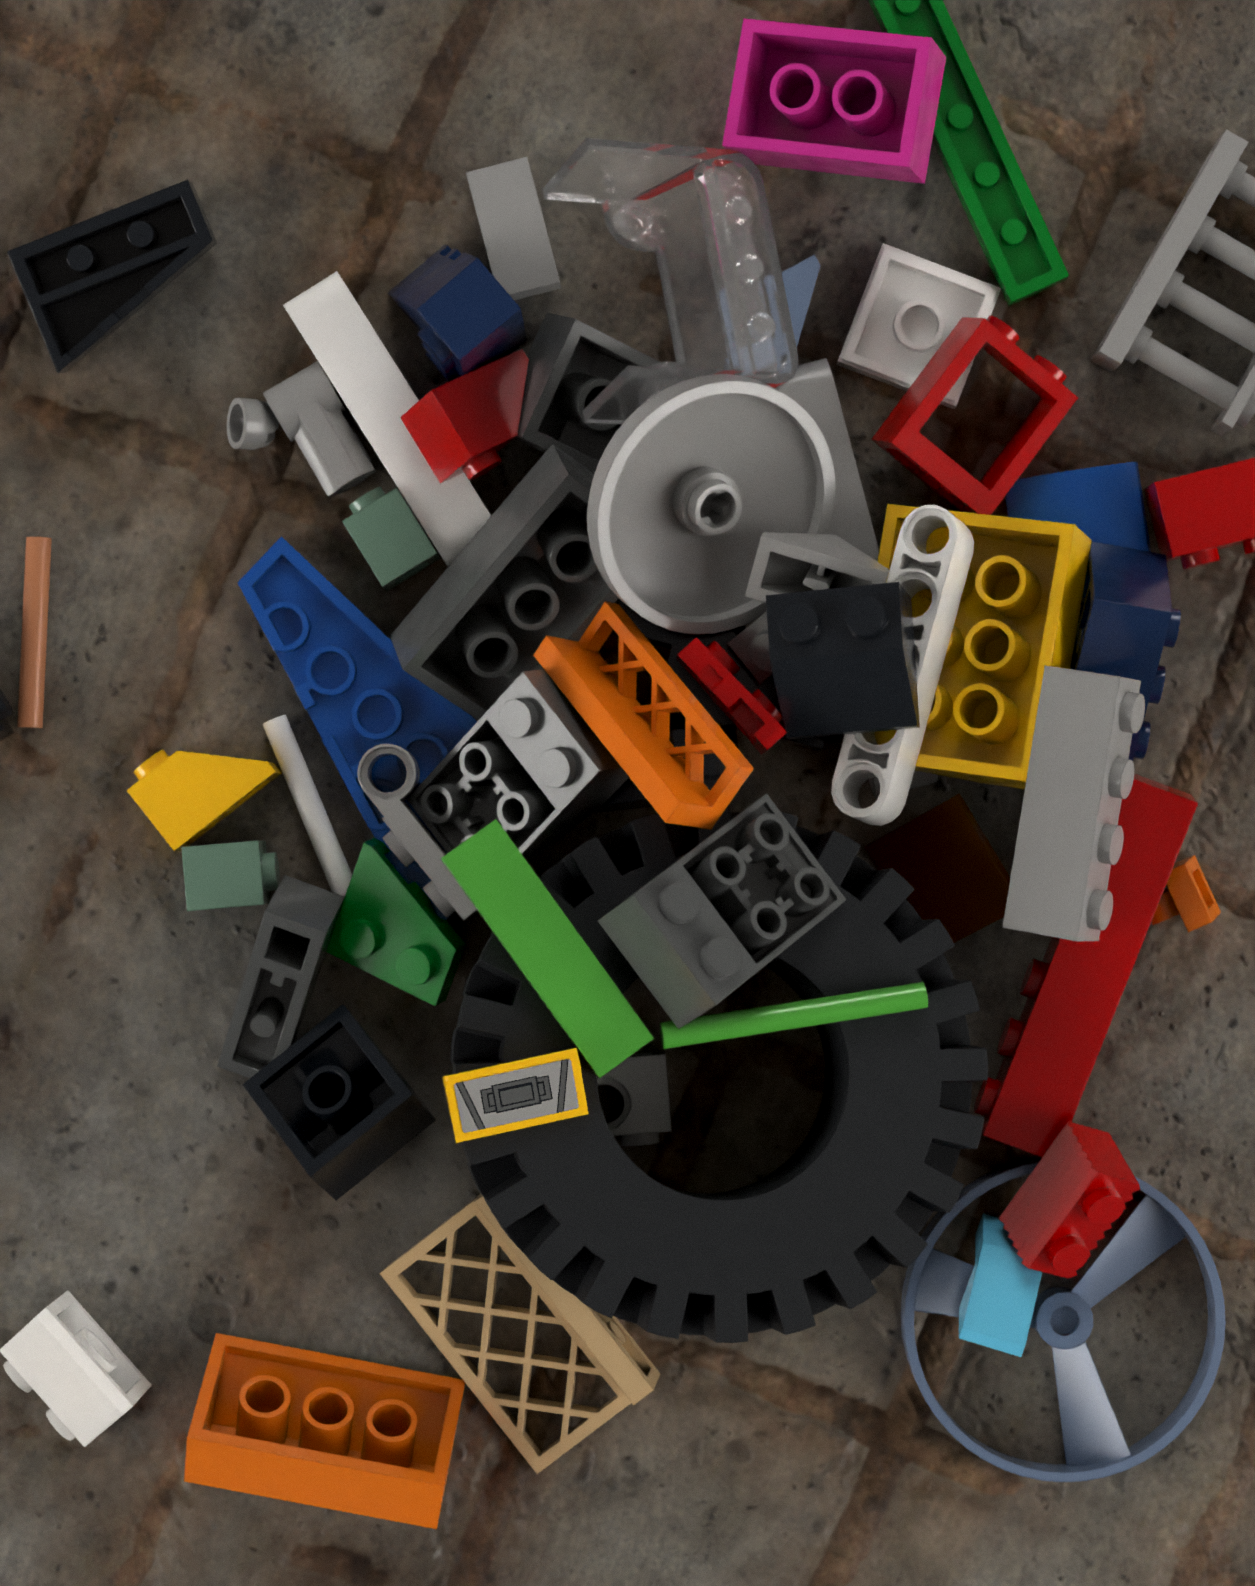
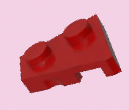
[676,637,787,755]

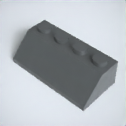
[390,444,618,720]

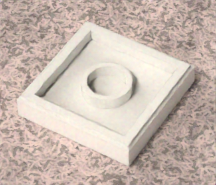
[836,243,1001,409]

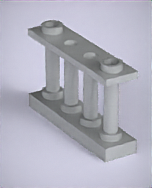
[1090,129,1255,436]

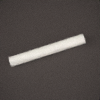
[262,715,352,897]

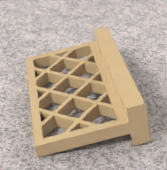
[379,1194,660,1474]

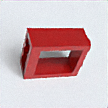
[871,315,1078,515]

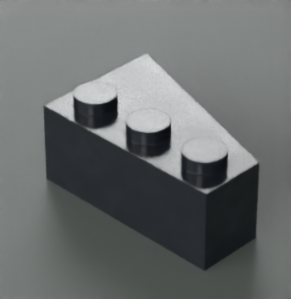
[7,179,217,373]

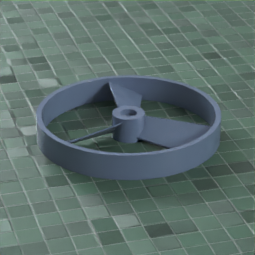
[901,1157,1226,1482]

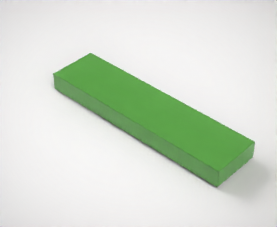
[441,819,654,1078]

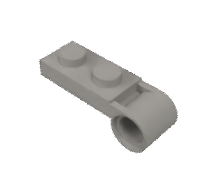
[357,744,477,920]

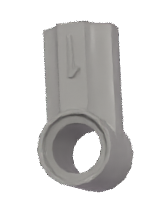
[263,361,376,498]

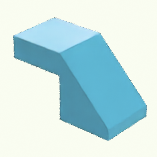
[959,1213,1042,1357]

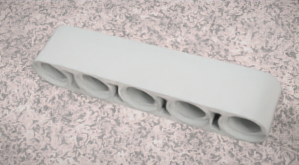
[283,271,491,567]
[831,505,974,826]

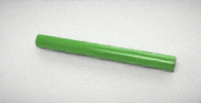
[659,982,928,1049]

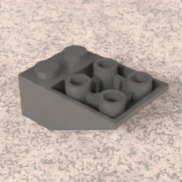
[407,669,629,864]
[598,793,846,1029]

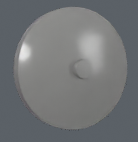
[587,374,836,634]

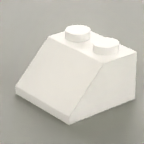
[0,1290,152,1447]

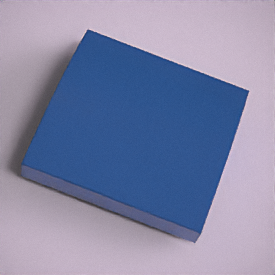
[1005,462,1151,599]

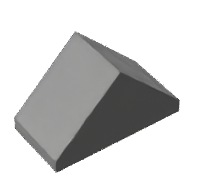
[745,532,889,603]

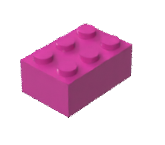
[722,18,946,184]

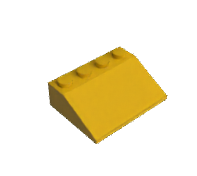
[875,504,1092,789]

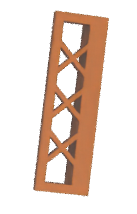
[533,601,754,830]

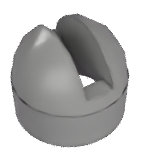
[227,398,279,450]

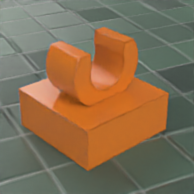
[1151,855,1221,932]

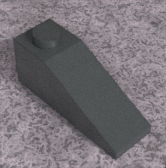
[217,875,345,1078]

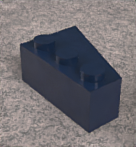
[388,244,527,382]
[1070,542,1181,761]

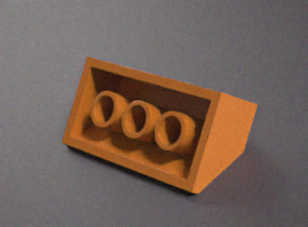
[184,1333,465,1529]

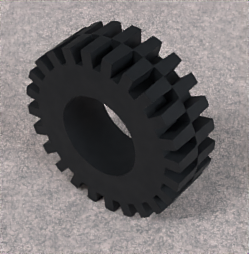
[450,805,988,1343]

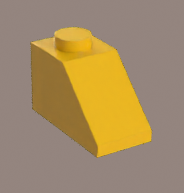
[126,749,282,851]

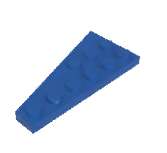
[237,536,477,920]

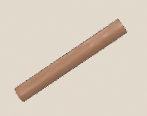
[17,537,52,729]

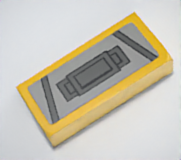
[442,1048,589,1143]

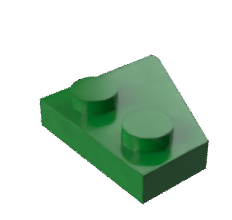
[326,838,466,1006]

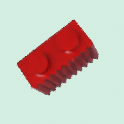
[998,1121,1140,1279]

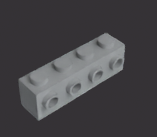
[1002,665,1145,942]

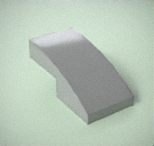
[466,157,561,301]

